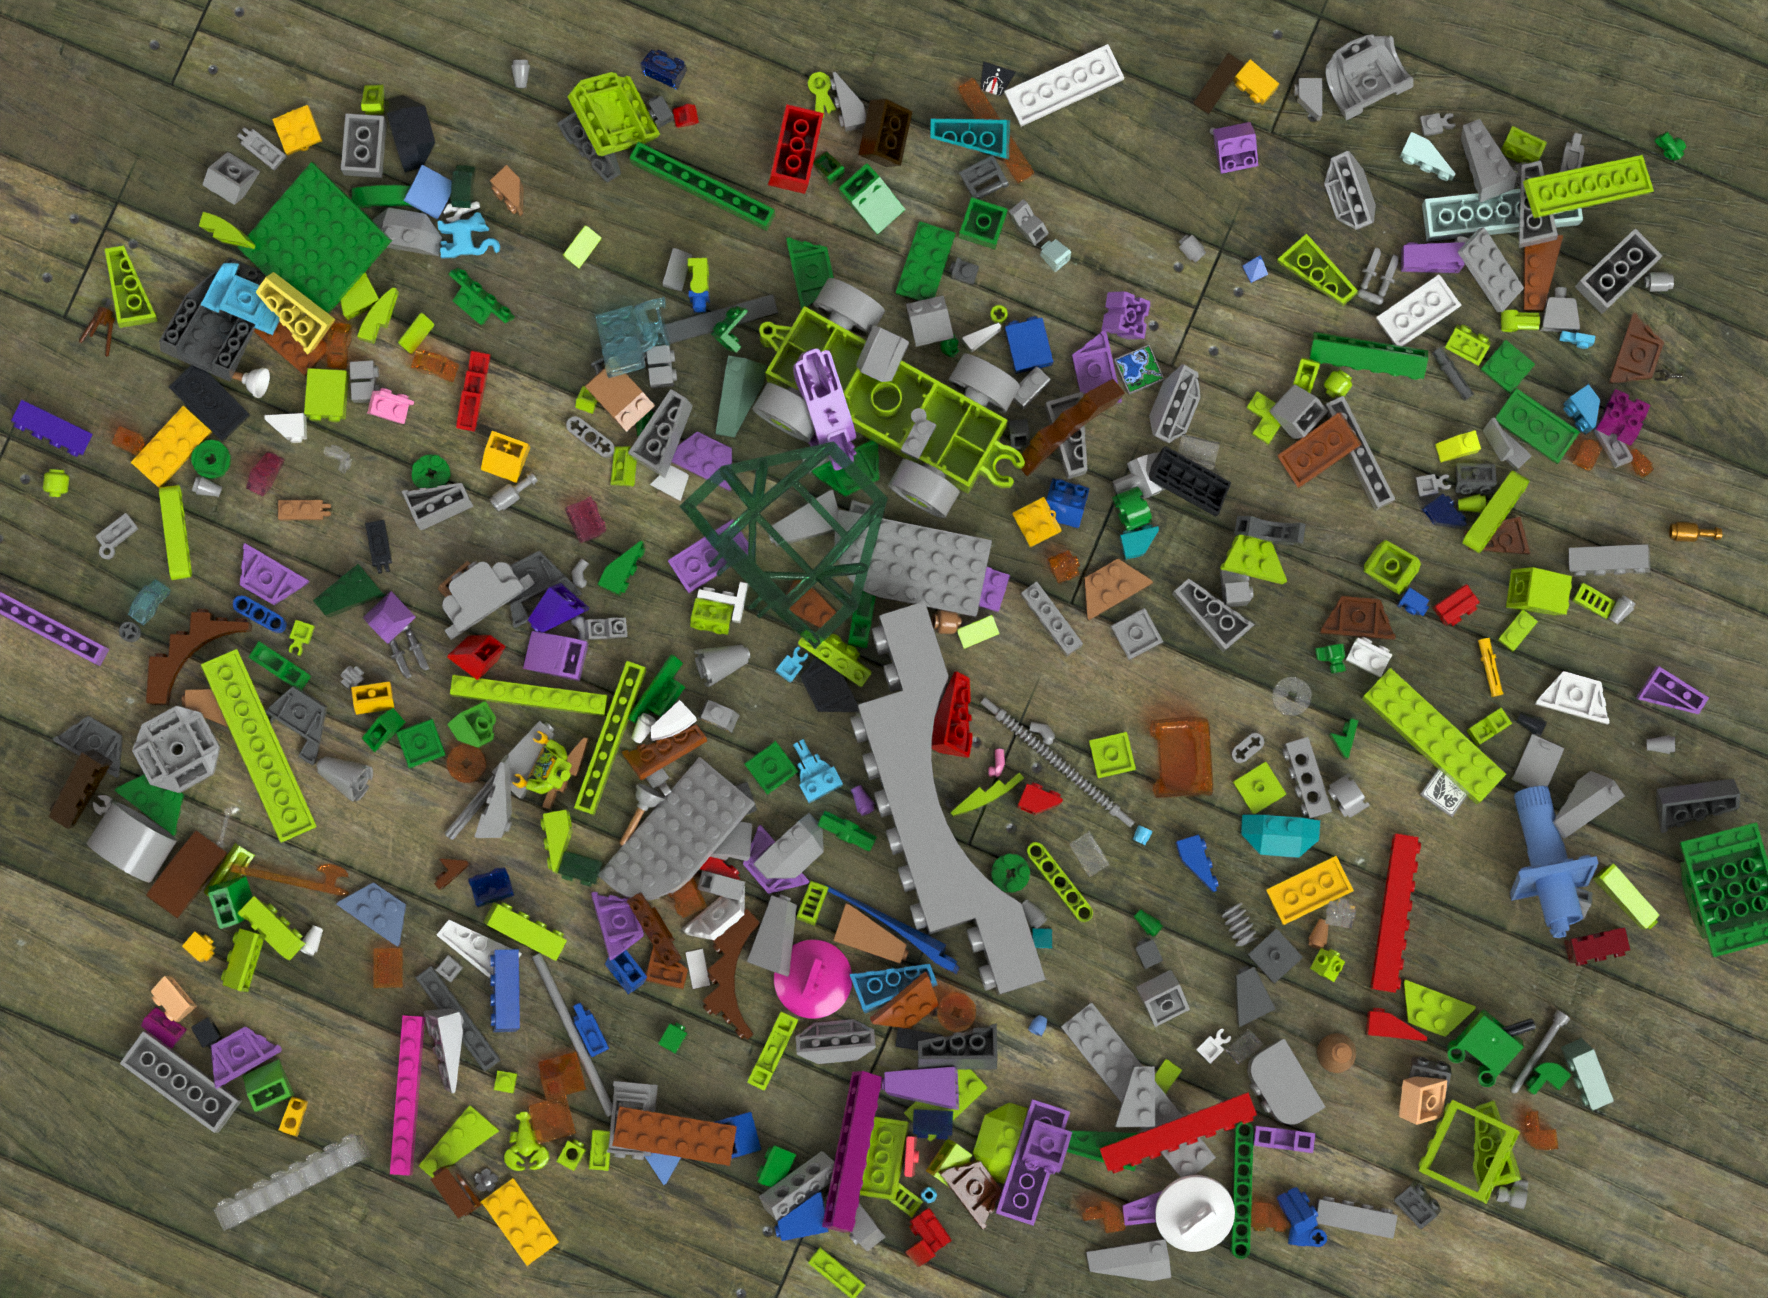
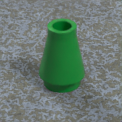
[1134,909,1163,937]

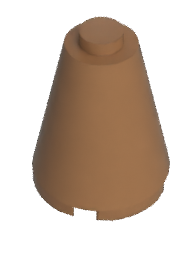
[1317,1033,1356,1073]

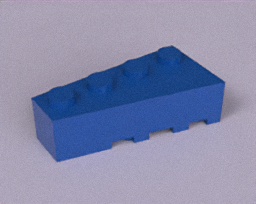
[490,949,520,1032]

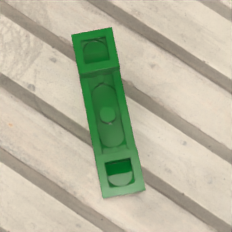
[352,185,414,208]

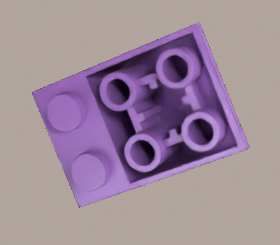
[523,631,589,682]

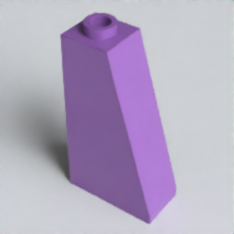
[882,1067,959,1110]

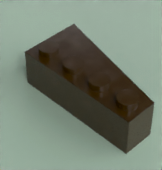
[48,749,113,829]

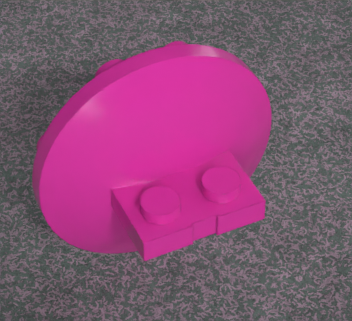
[774,940,852,1019]

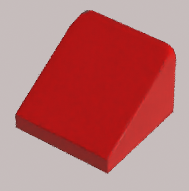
[672,104,699,128]

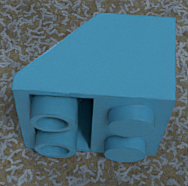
[1563,384,1600,435]

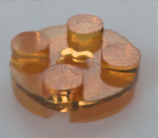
[447,744,487,783]

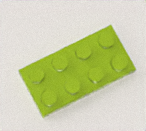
[904,1070,988,1142]
[859,1117,910,1201]

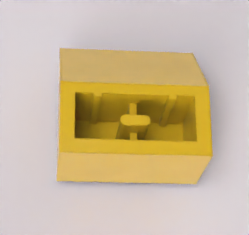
[481,431,531,483]

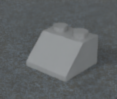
[203,152,260,205]
[906,296,954,347]
[1136,970,1190,1027]

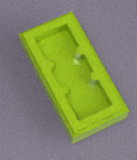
[589,1129,611,1171]

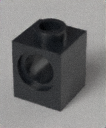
[191,1017,223,1049]

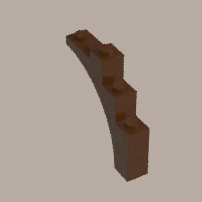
[1021,379,1125,476]
[146,609,252,706]
[703,909,761,1040]

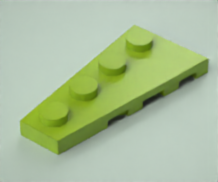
[418,1105,500,1178]

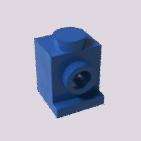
[1397,588,1429,616]

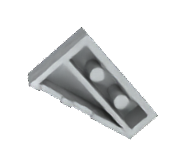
[1115,1066,1155,1127]
[825,1195,886,1251]

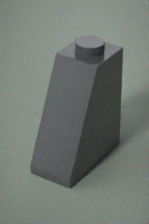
[1235,965,1275,1027]

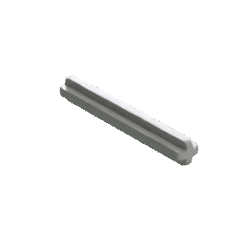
[445,775,495,840]

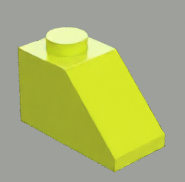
[1435,430,1481,463]

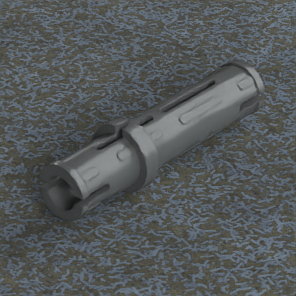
[1431,346,1474,401]

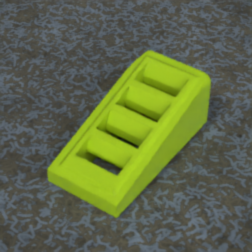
[1572,583,1615,619]
[797,880,829,926]
[889,1183,923,1217]

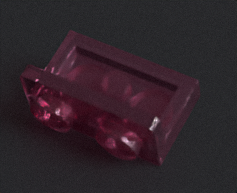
[565,496,606,544]

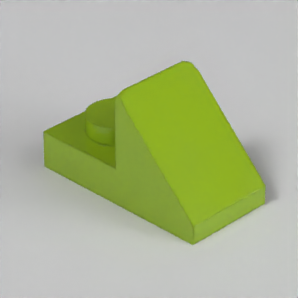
[361,85,384,115]
[1293,357,1320,393]

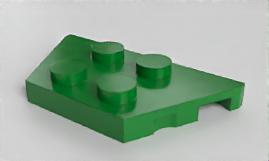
[786,237,834,310]
[811,440,879,497]
[114,774,184,836]

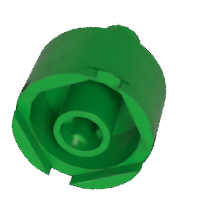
[1112,486,1152,531]

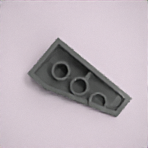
[557,112,621,183]

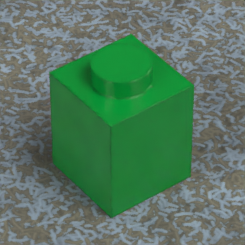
[658,1022,688,1054]

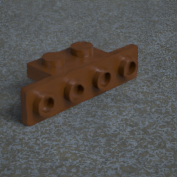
[627,892,681,967]

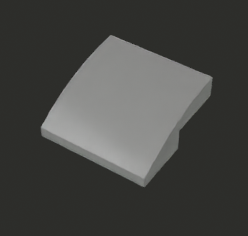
[710,822,752,861]

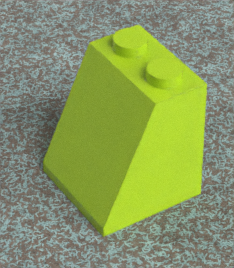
[1506,567,1572,615]

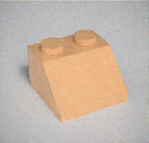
[151,976,197,1022]
[1399,1076,1447,1125]

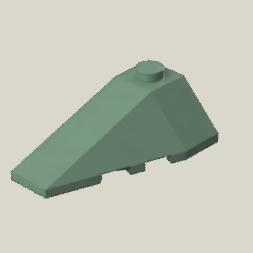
[715,356,767,438]

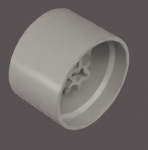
[86,801,177,883]

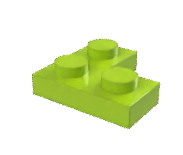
[1246,391,1281,445]

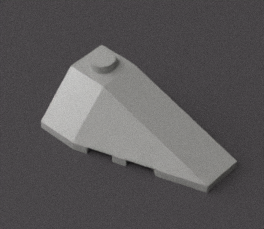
[1553,771,1625,839]

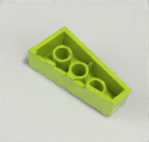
[1277,234,1358,306]
[105,246,158,328]
[483,902,567,961]

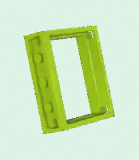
[1418,1100,1520,1204]

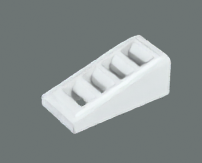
[962,323,1001,353]

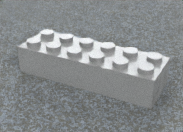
[120,1031,242,1133]

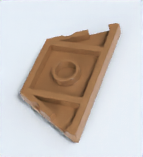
[1084,559,1153,621]

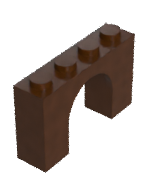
[430,1165,483,1219]

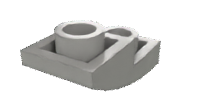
[584,618,627,640]

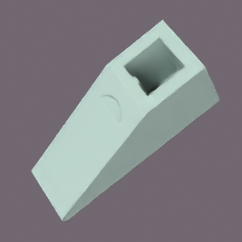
[1400,132,1455,181]

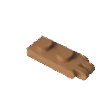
[278,500,331,521]

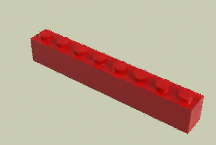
[1370,834,1421,993]
[1099,1092,1257,1174]

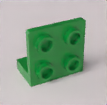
[711,306,748,353]

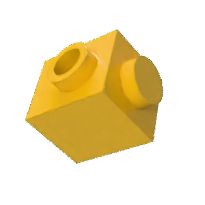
[182,931,216,962]

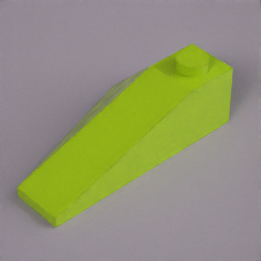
[1473,1101,1522,1188]

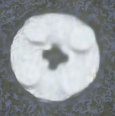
[1272,677,1312,716]

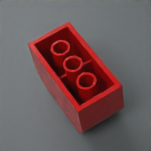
[768,104,824,194]

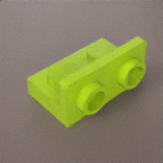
[1501,126,1547,165]
[1445,324,1491,366]
[690,598,734,635]

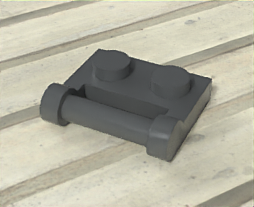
[959,155,1009,200]

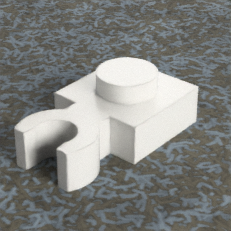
[1196,1029,1231,1064]

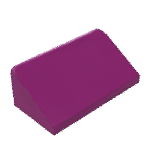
[141,1007,187,1048]

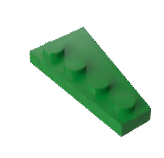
[1067,1130,1138,1171]

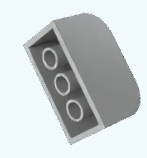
[1575,228,1662,314]
[1247,1039,1325,1124]

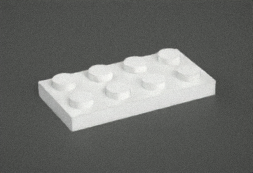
[1376,275,1461,346]

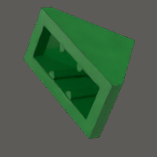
[813,151,845,186]

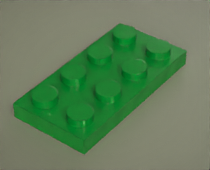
[896,221,956,301]
[1495,388,1580,464]

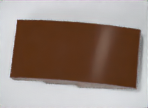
[146,831,227,919]

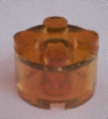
[937,992,976,1032]

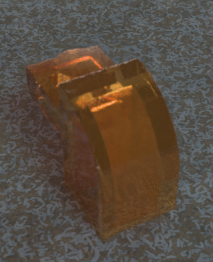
[326,322,352,369]
[411,350,459,382]
[1521,1111,1559,1150]
[1081,1201,1126,1233]

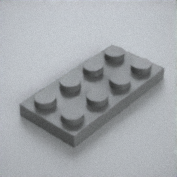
[1458,227,1524,312]

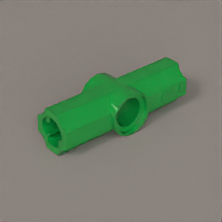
[817,811,877,852]

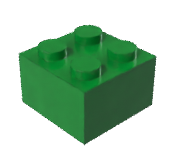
[959,197,1008,250]

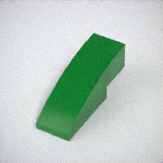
[848,587,876,648]
[248,641,311,690]

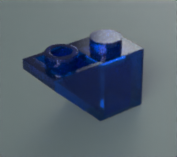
[1422,494,1467,529]

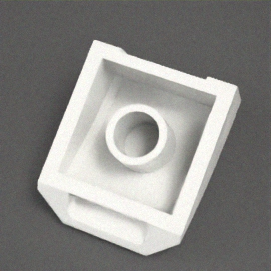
[651,700,697,741]

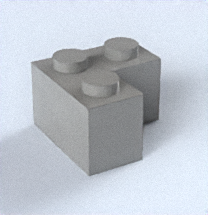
[1220,569,1253,607]

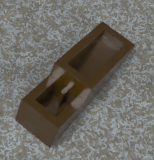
[1193,53,1244,115]

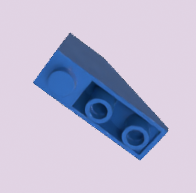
[1175,835,1219,893]

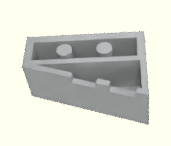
[402,483,473,531]

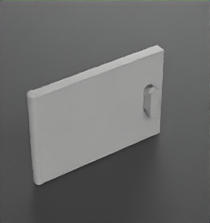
[1511,734,1564,788]

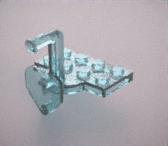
[595,296,671,378]

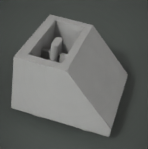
[1269,385,1328,439]

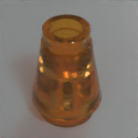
[1630,448,1654,478]

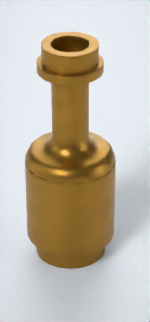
[1669,522,1722,542]

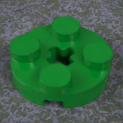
[191,440,231,479]
[412,454,451,489]
[991,854,1030,893]

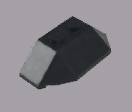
[384,95,436,173]

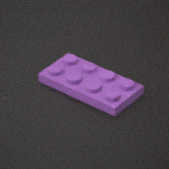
[668,519,754,593]

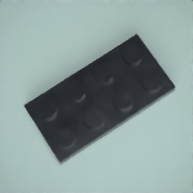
[169,365,251,442]

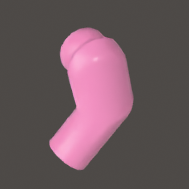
[988,749,1005,778]

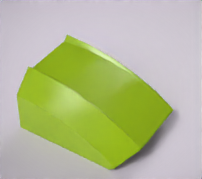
[1364,540,1421,595]

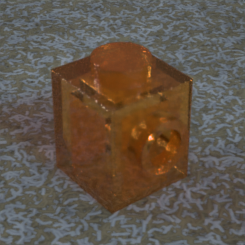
[111,426,144,455]

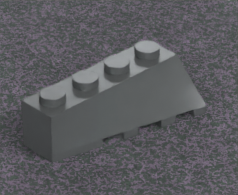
[1656,779,1740,833]

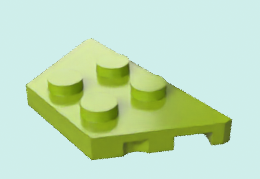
[1220,535,1287,584]
[1403,979,1476,1037]

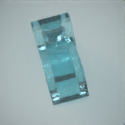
[128,579,171,626]

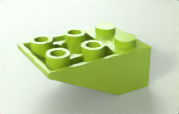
[540,810,573,874]

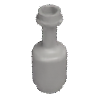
[489,472,538,512]

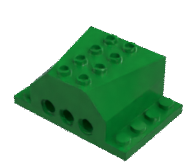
[1679,822,1768,957]

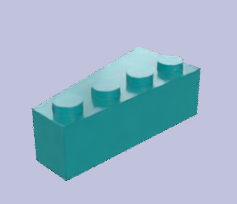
[930,119,1010,159]

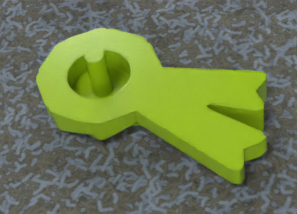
[808,72,836,118]

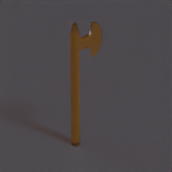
[230,864,349,895]

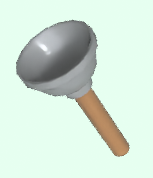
[619,783,665,846]

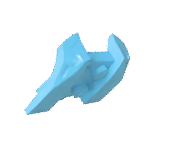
[201,263,280,335]

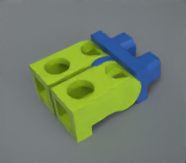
[688,258,710,312]

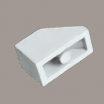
[265,413,307,443]

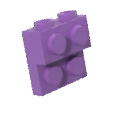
[979,567,1010,612]
[1021,1120,1072,1174]

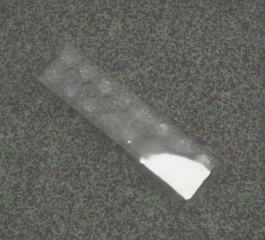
[213,1133,372,1231]

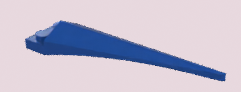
[825,884,960,974]

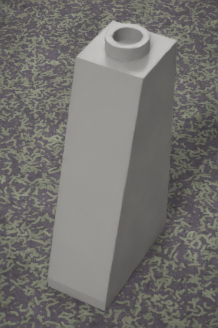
[768,490,839,547]
[492,721,556,800]
[747,895,797,977]

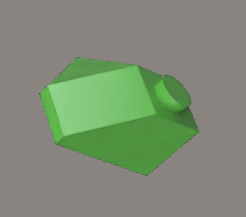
[447,701,496,748]

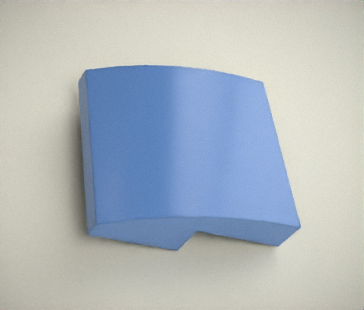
[404,165,456,219]

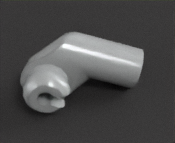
[1030,722,1055,745]

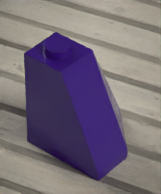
[528,583,590,633]

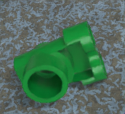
[1654,131,1686,161]

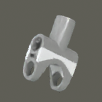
[1112,452,1165,499]

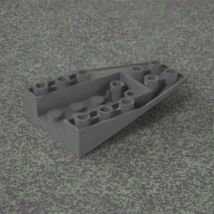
[159,257,265,382]

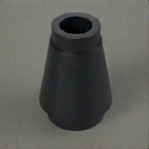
[1516,712,1547,736]

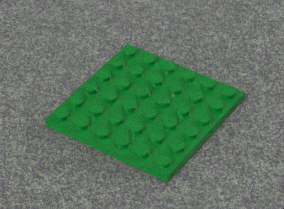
[238,162,393,314]

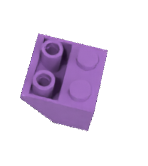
[1213,122,1258,174]

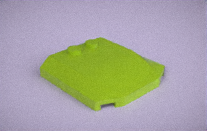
[567,72,660,156]

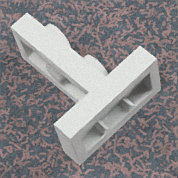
[697,582,748,623]

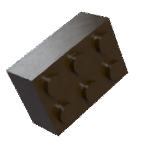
[858,99,913,167]

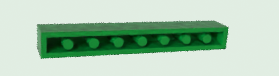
[629,142,776,231]

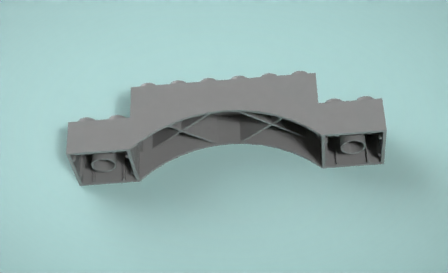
[850,601,1046,995]

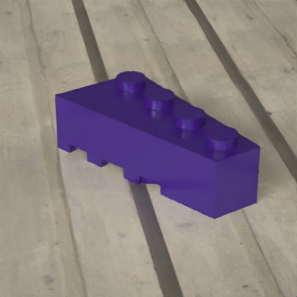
[11,400,93,457]

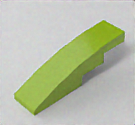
[950,773,1024,817]

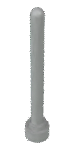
[1510,1010,1571,1094]

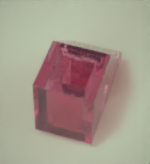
[246,451,285,496]

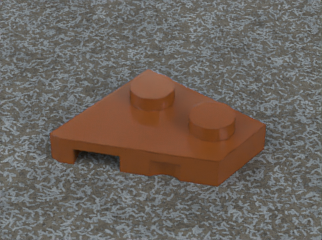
[645,946,688,990]

